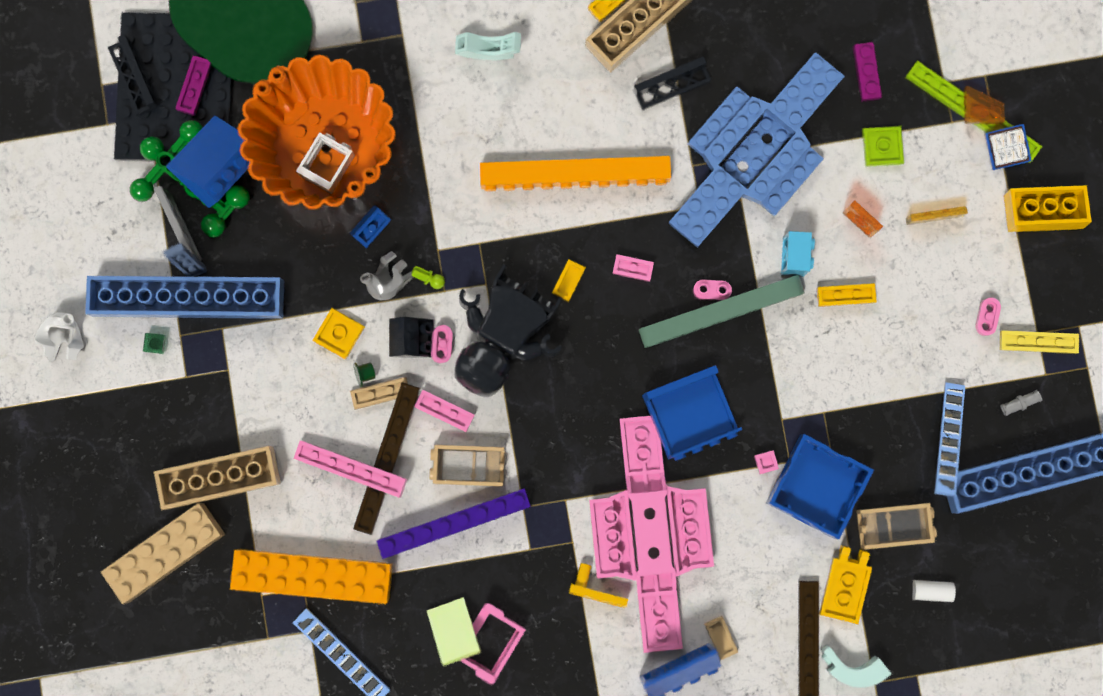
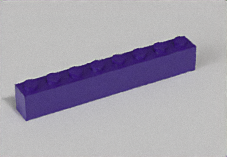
[376,488,531,559]

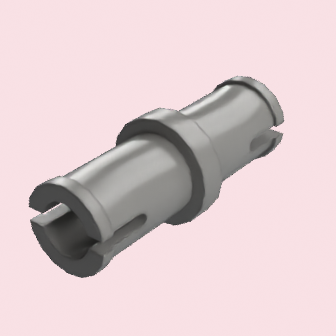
[1000,390,1042,416]

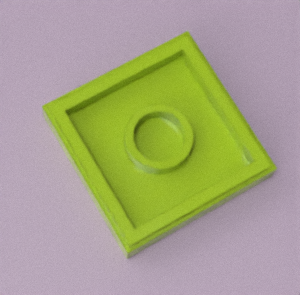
[862,126,904,167]

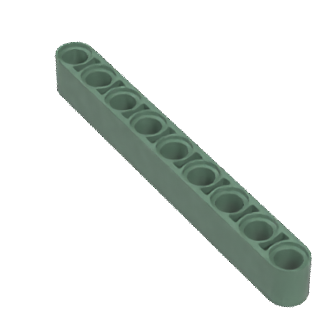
[638,275,805,348]

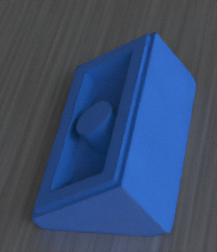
[350,206,391,248]

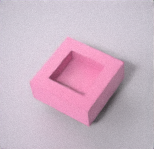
[754,450,779,474]

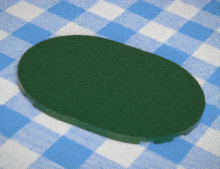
[169,0,313,84]

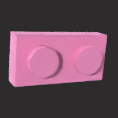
[613,255,654,282]

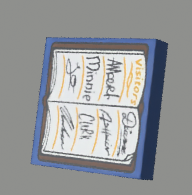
[984,124,1032,170]

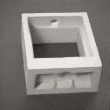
[296,132,355,194]

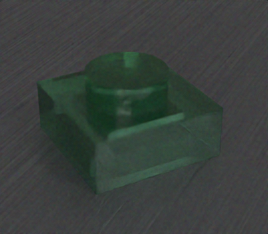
[143,333,166,354]

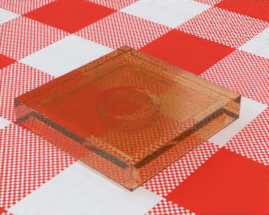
[843,200,883,238]

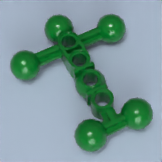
[129,120,250,238]

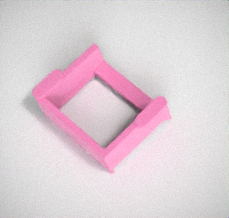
[460,604,525,684]

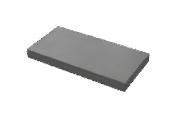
[154,186,202,261]

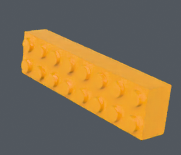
[230,549,393,604]

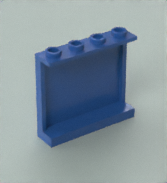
[642,365,743,461]

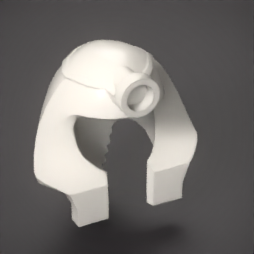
[35,312,84,362]

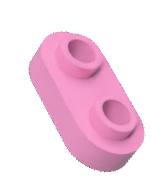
[693,280,732,301]
[976,298,1001,336]
[431,325,453,364]

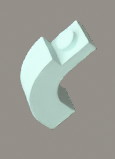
[455,32,521,60]
[820,645,891,688]

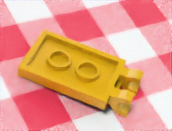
[819,545,872,624]

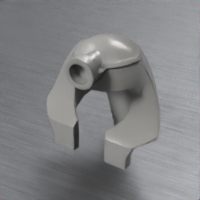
[360,251,414,301]

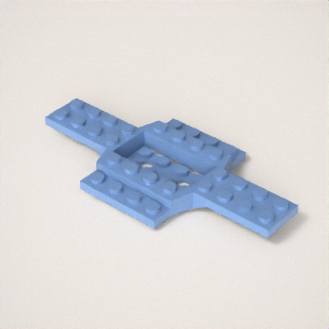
[669,52,844,248]

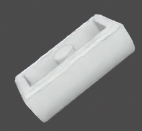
[912,580,955,602]

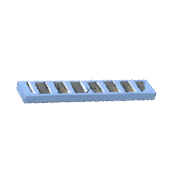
[934,383,965,497]
[293,608,391,696]

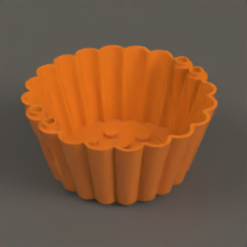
[238,55,395,209]

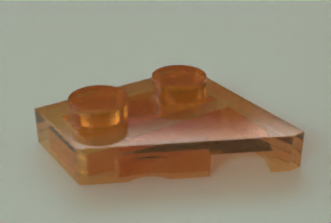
[964,86,1005,124]

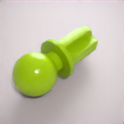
[411,266,445,289]

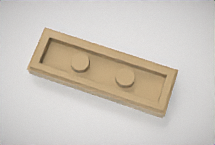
[350,377,408,410]

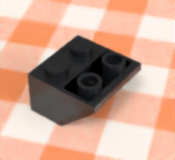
[389,316,433,358]

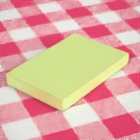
[427,597,481,666]

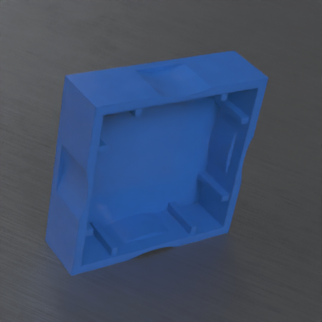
[766,434,874,540]

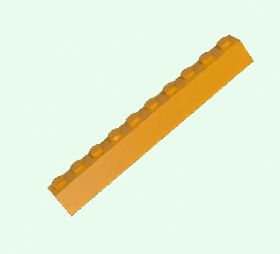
[480,156,671,192]

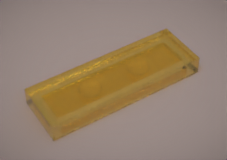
[906,206,968,225]

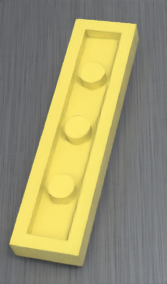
[1000,331,1079,354]

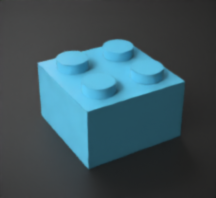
[781,231,815,277]

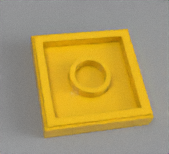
[312,308,365,360]

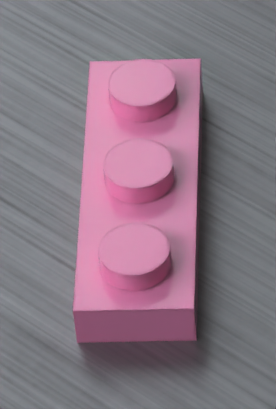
[414,390,475,432]

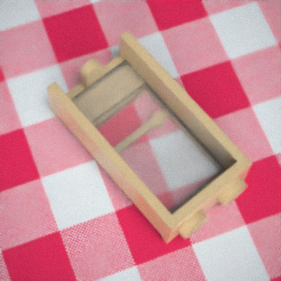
[429,445,505,486]
[856,503,937,549]

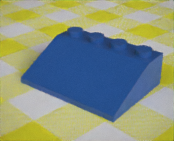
[165,116,250,208]
[639,643,722,696]

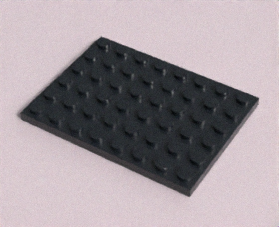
[114,12,232,162]

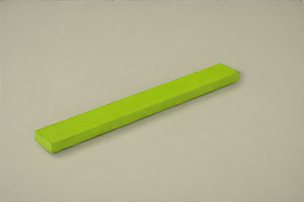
[905,61,1042,163]

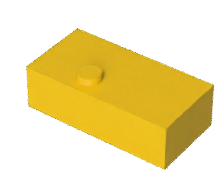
[1004,185,1092,232]

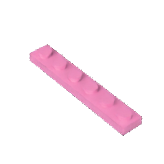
[293,440,408,498]

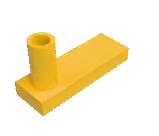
[568,563,628,608]

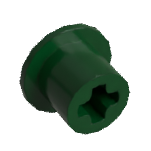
[353,362,376,387]

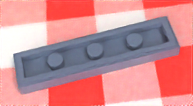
[163,243,207,277]

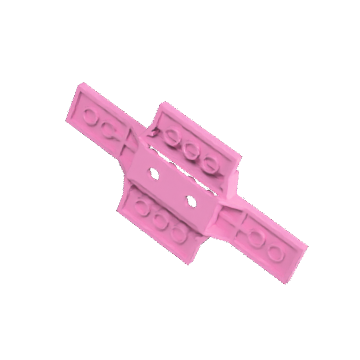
[589,416,714,653]

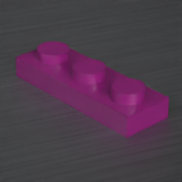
[853,42,882,101]
[175,56,212,116]

